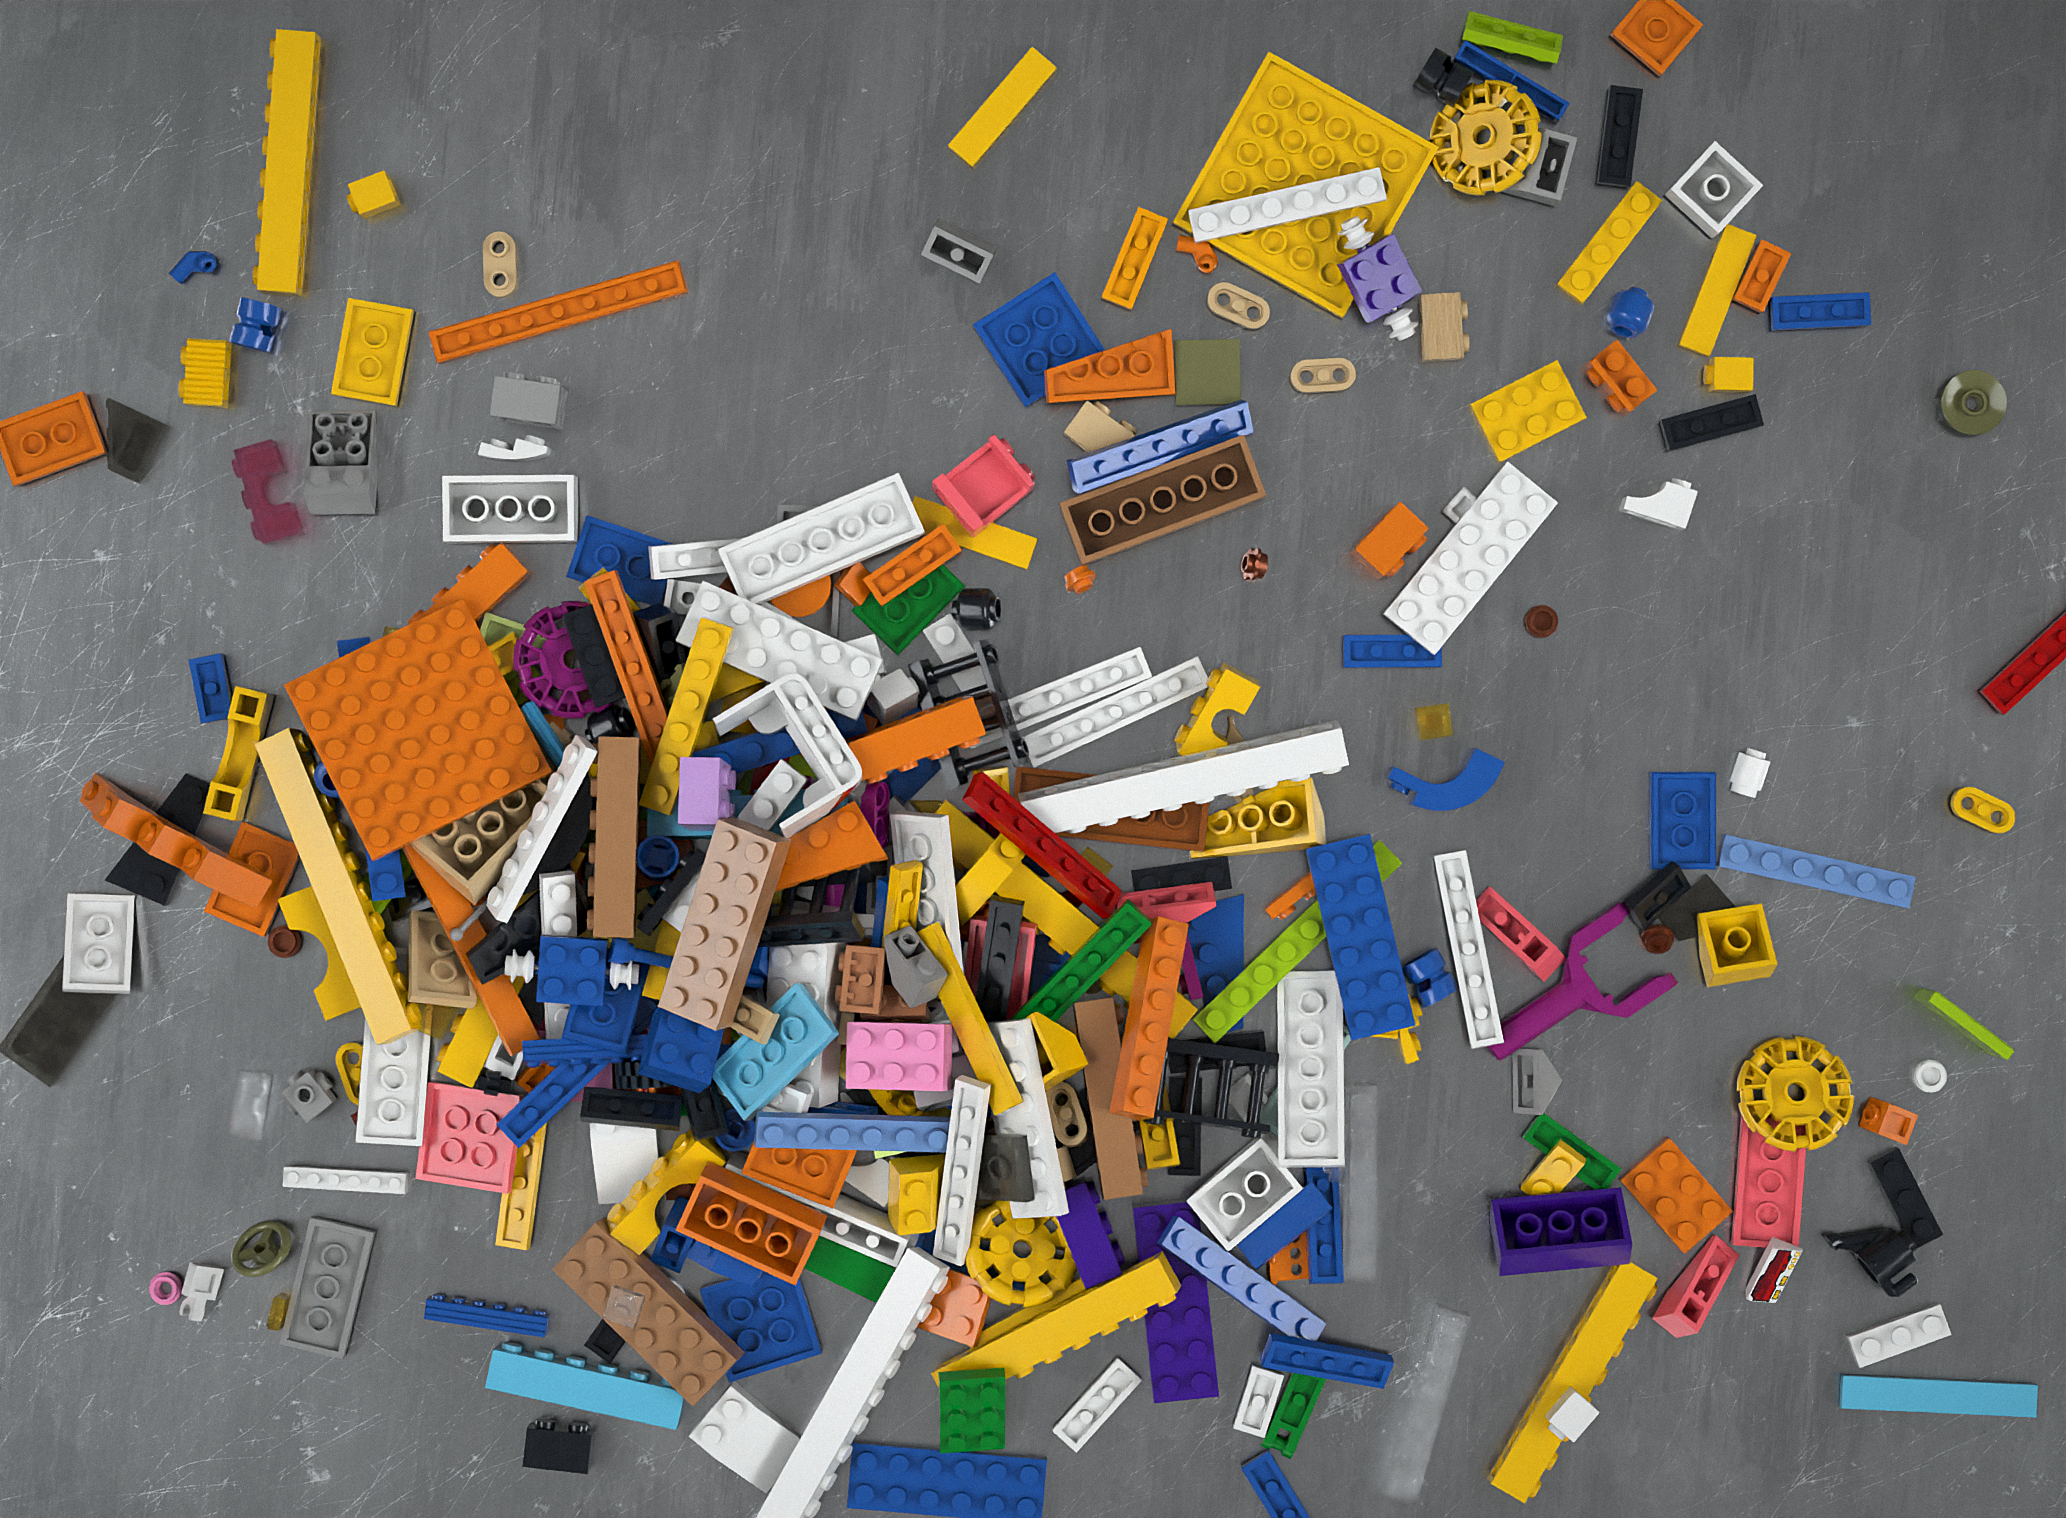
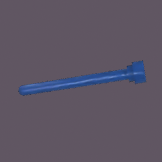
[608,937,764,989]

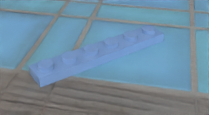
[1717,834,1916,908]
[754,1112,950,1153]

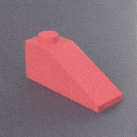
[1116,882,1216,944]
[1476,886,1566,982]
[1652,1235,1739,1338]

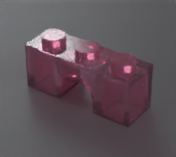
[232,439,305,546]

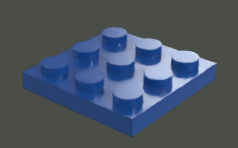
[973,272,1105,408]
[700,1271,823,1383]

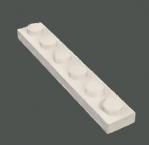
[1188,167,1387,244]
[970,647,1152,749]
[1023,656,1209,768]
[486,735,598,923]
[662,759,809,932]
[1434,850,1504,1049]
[539,870,577,1039]
[933,1075,991,1266]

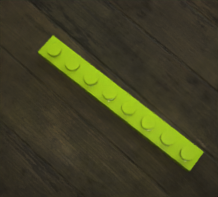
[1192,840,1402,1044]

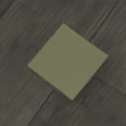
[1174,339,1241,406]

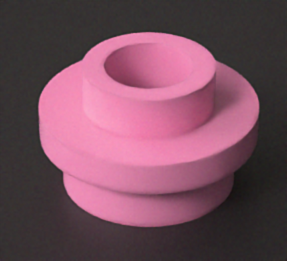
[149,1272,183,1305]

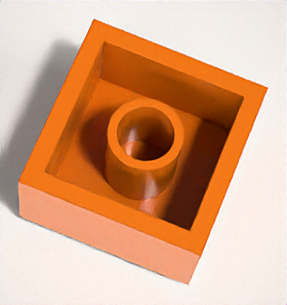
[1350,501,1429,579]

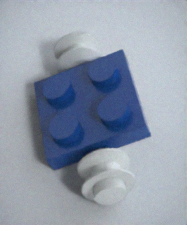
[505,934,639,1006]

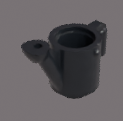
[1824,1227,1918,1298]

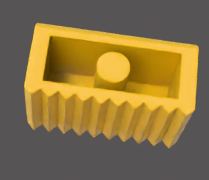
[178,338,232,408]

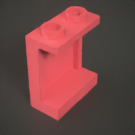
[932,434,1035,538]

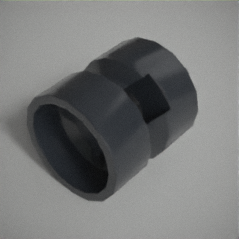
[1414,48,1475,108]

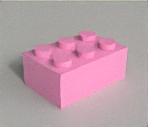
[846,1021,953,1091]

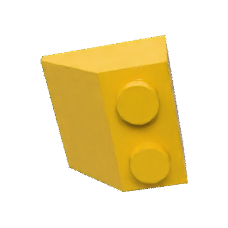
[1697,903,1778,987]
[888,1154,946,1235]

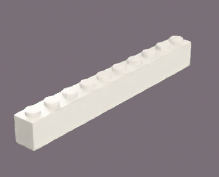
[1018,720,1349,833]
[756,1247,950,1518]

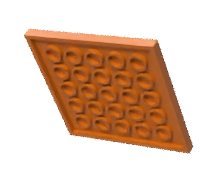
[284,599,552,862]

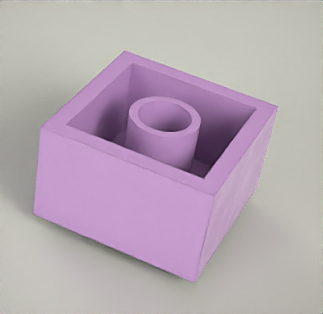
[678,757,736,831]

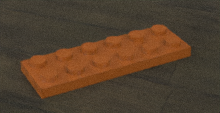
[1013,766,1209,852]

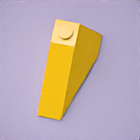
[1190,777,1326,859]
[987,1012,1089,1123]

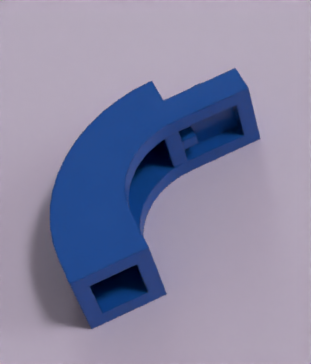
[1386,748,1505,811]

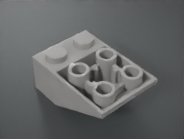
[1465,125,1577,206]
[303,410,377,515]

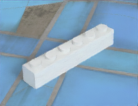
[283,1165,409,1194]

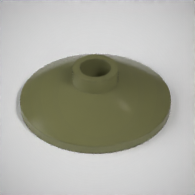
[1941,370,2007,435]

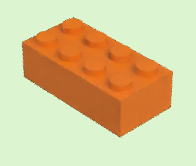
[845,695,986,784]
[676,1161,828,1286]

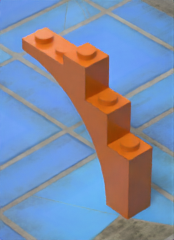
[79,773,272,909]

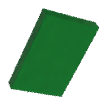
[851,565,966,656]

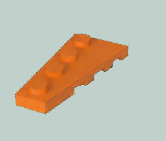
[1044,329,1176,403]
[775,800,888,892]

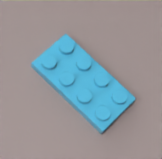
[712,983,840,1121]

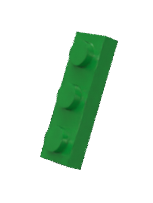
[1522,1113,1621,1190]

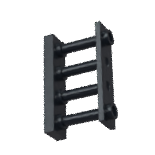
[908,639,1029,789]
[757,863,876,947]
[1144,1038,1279,1139]

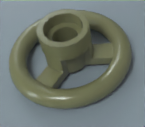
[231,1221,291,1277]

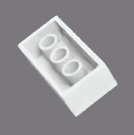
[442,475,579,544]

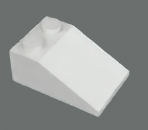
[590,1123,664,1204]
[1186,1138,1303,1252]
[689,1381,801,1493]

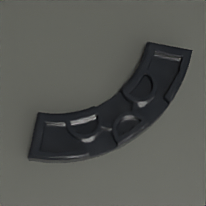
[522,772,594,895]

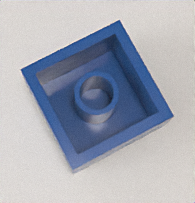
[637,1007,724,1093]

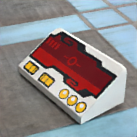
[1745,1237,1803,1303]

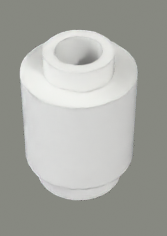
[1730,748,1770,798]

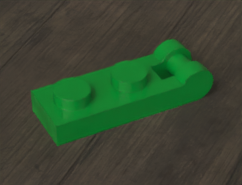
[1260,1373,1326,1459]

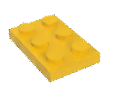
[331,298,414,407]
[1469,360,1587,463]

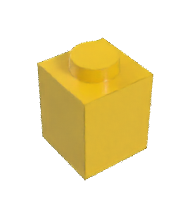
[346,170,401,219]
[1703,357,1754,393]

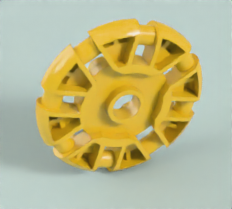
[1429,80,1542,196]
[1736,1036,1854,1152]
[965,1194,1078,1307]

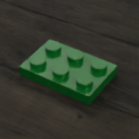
[938,1368,1005,1454]

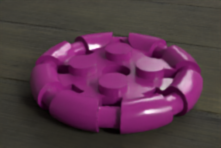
[513,601,614,719]

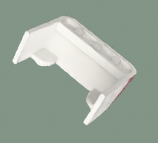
[713,673,862,838]

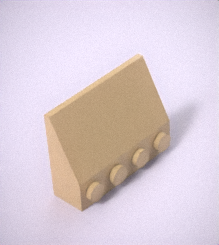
[409,780,547,905]

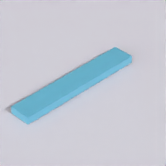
[1839,1374,2038,1418]

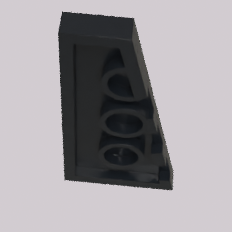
[105,773,210,906]
[466,863,592,985]

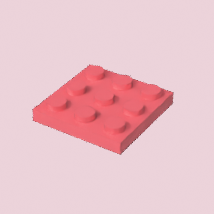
[415,1081,524,1194]

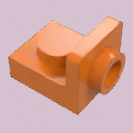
[1859,1097,1918,1145]

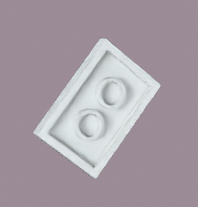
[62,893,135,994]

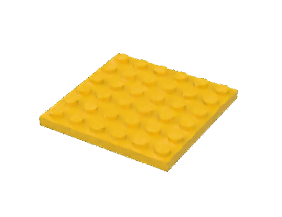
[1173,51,1439,319]

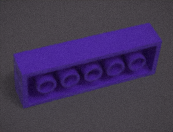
[1132,1198,1219,1403]

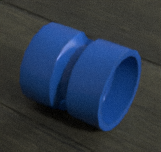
[229,297,282,353]
[636,835,681,882]
[1402,948,1459,1008]
[715,1106,756,1151]

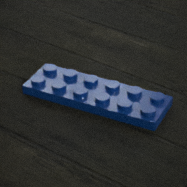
[1305,834,1415,1040]
[847,1441,1047,1518]

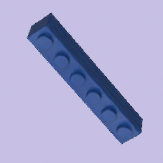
[1453,40,1570,124]
[522,1034,647,1068]
[424,1294,550,1338]

